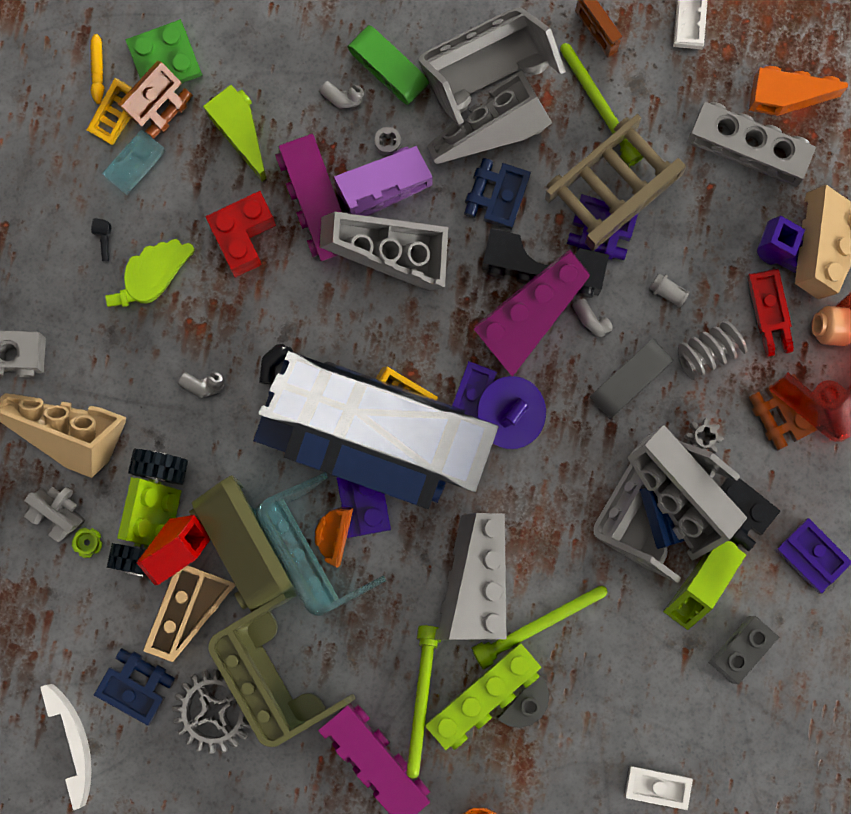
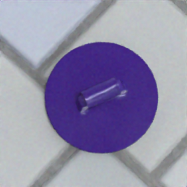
[477,376,546,449]

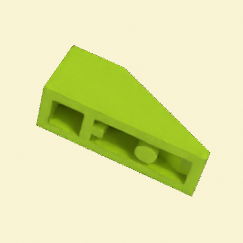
[203,85,267,182]

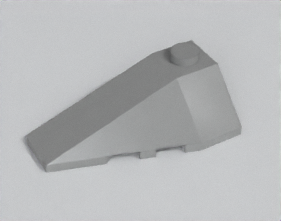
[427,70,552,164]

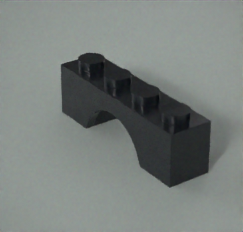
[482,228,609,298]

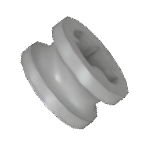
[374,127,401,157]

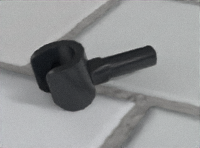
[91,218,112,261]

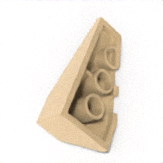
[0,393,126,478]

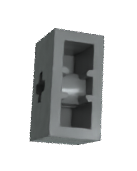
[708,616,779,684]

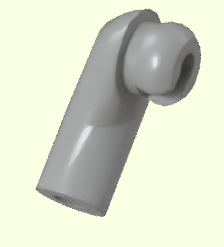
[319,81,364,109]
[572,298,613,337]
[178,372,224,398]

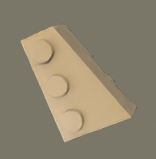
[795,185,851,299]
[143,565,236,662]

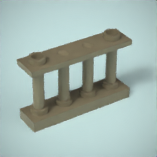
[545,113,686,251]

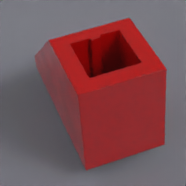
[136,515,211,585]

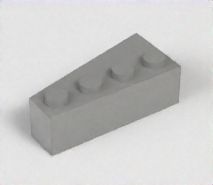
[320,212,448,291]
[627,425,747,561]

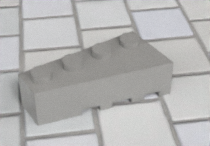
[434,513,507,640]

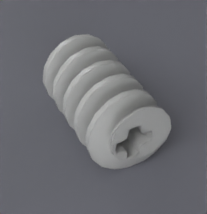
[678,321,748,380]

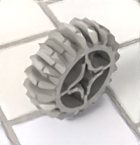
[172,668,252,754]

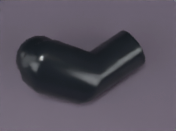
[259,344,293,385]

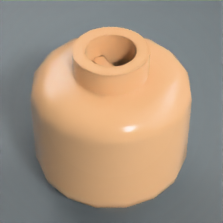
[811,306,851,346]

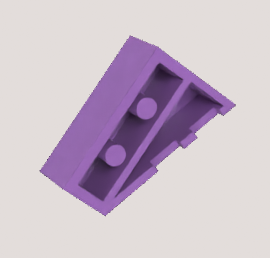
[334,146,433,216]

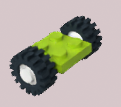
[106,448,188,577]

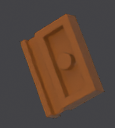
[575,0,623,58]

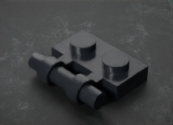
[720,477,781,551]

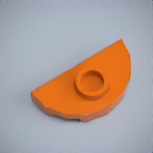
[315,507,353,568]

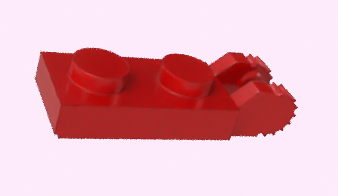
[747,269,794,357]

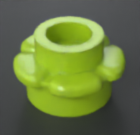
[72,528,102,558]

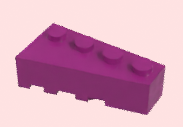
[275,133,342,261]
[474,250,590,377]
[318,703,431,814]

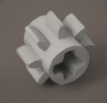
[684,418,724,454]

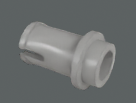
[649,274,690,308]

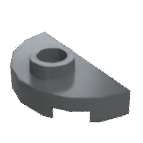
[497,673,549,728]

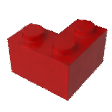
[205,191,276,278]

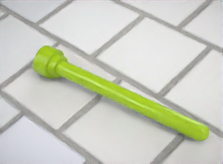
[560,43,644,167]
[471,586,608,670]
[407,625,441,779]

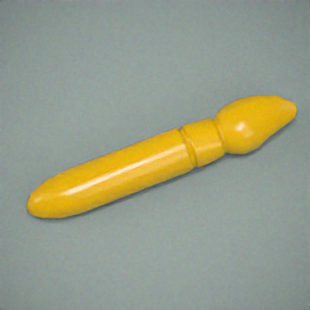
[90,34,104,104]

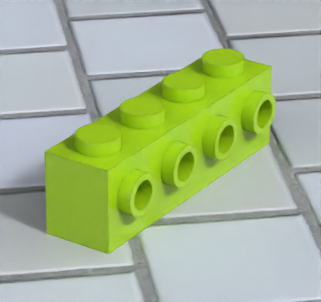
[425,643,542,750]

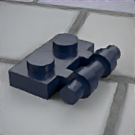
[464,158,531,230]
[94,648,176,726]

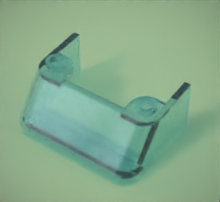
[256,473,387,616]

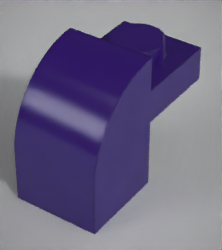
[757,215,805,273]

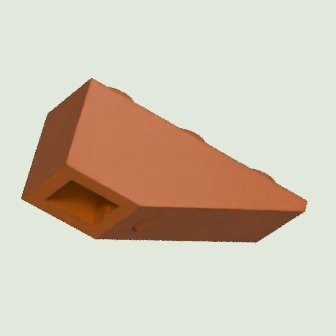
[749,66,848,116]

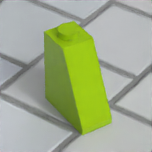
[663,541,746,630]

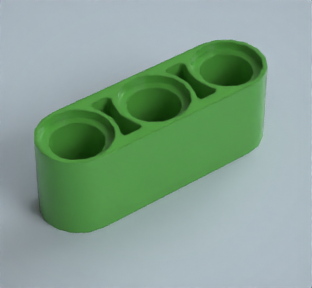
[347,25,429,105]

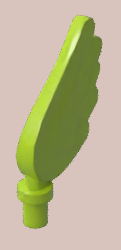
[105,239,195,307]

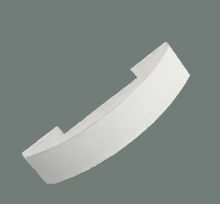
[40,684,92,810]

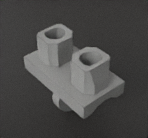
[24,487,85,542]

